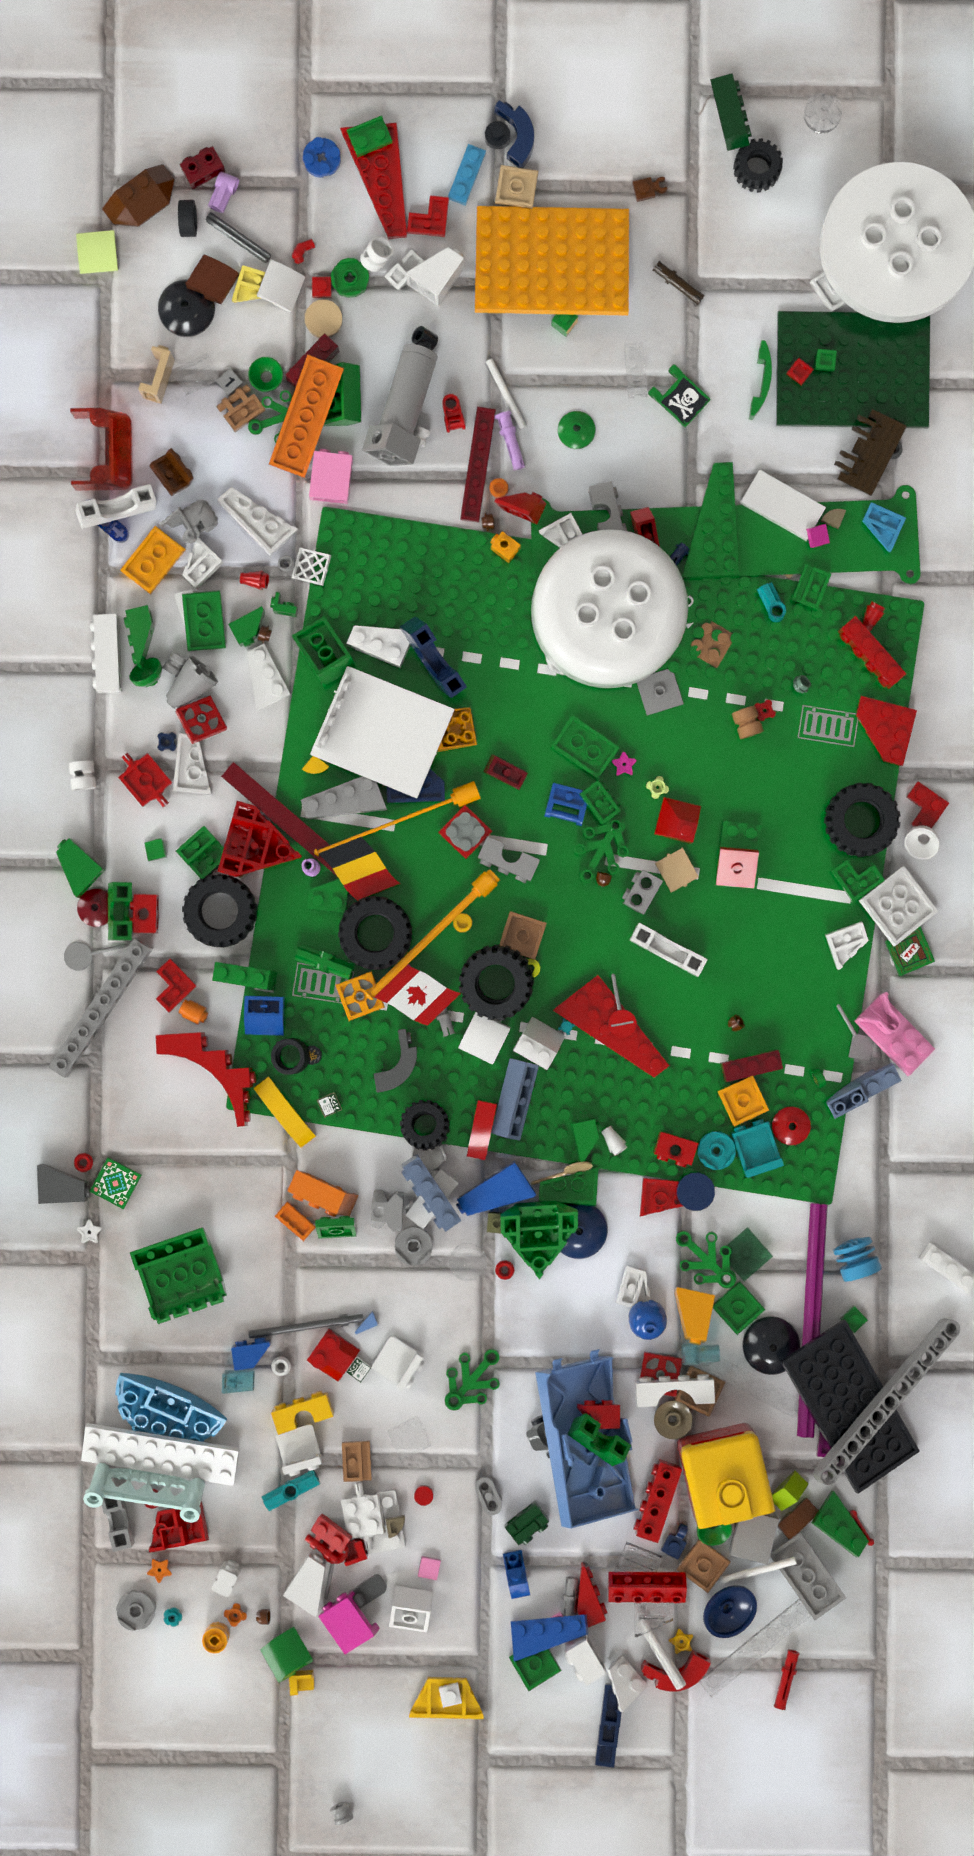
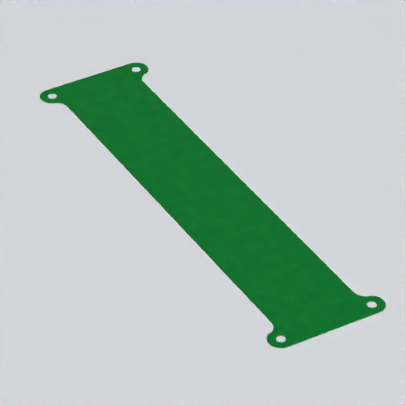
[531,485,921,589]

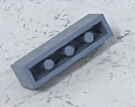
[491,1058,539,1140]
[401,1154,461,1232]

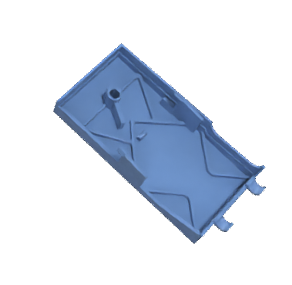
[535,1349,638,1529]

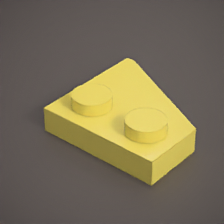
[232,265,265,303]

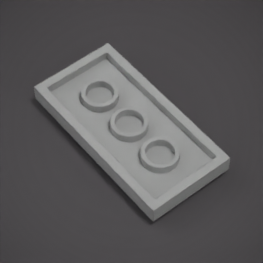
[770,1532,846,1620]

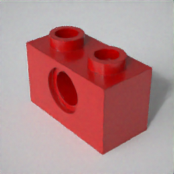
[130,894,159,934]
[654,1131,698,1167]

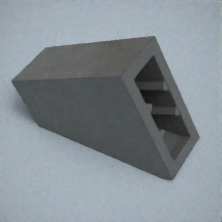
[37,1164,91,1204]

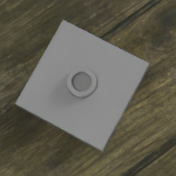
[637,669,683,715]

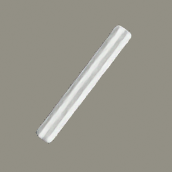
[638,1618,686,1690]

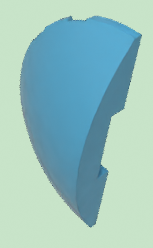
[115,1373,227,1442]

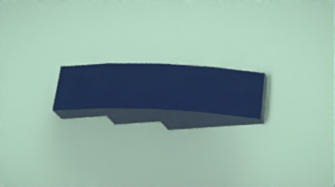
[595,1684,622,1768]

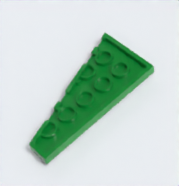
[682,462,739,579]

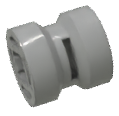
[162,652,186,677]

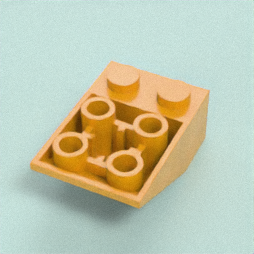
[437,707,477,752]

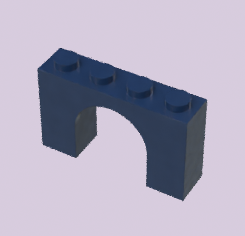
[399,616,467,698]

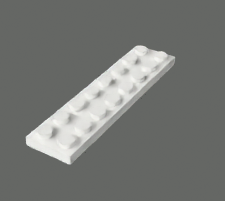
[81,1423,239,1485]

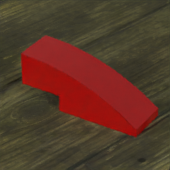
[467,1100,497,1160]

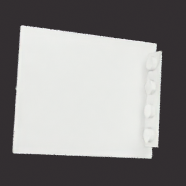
[310,666,454,798]

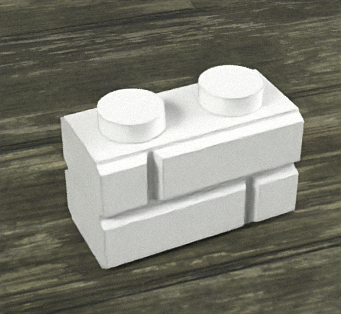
[211,1560,241,1597]

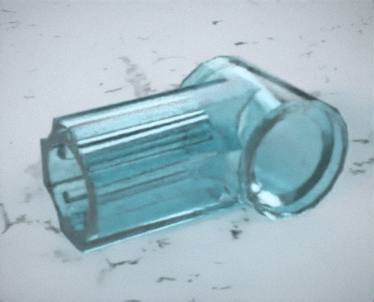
[681,1344,720,1365]

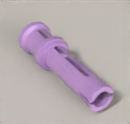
[495,411,525,471]
[302,859,320,877]

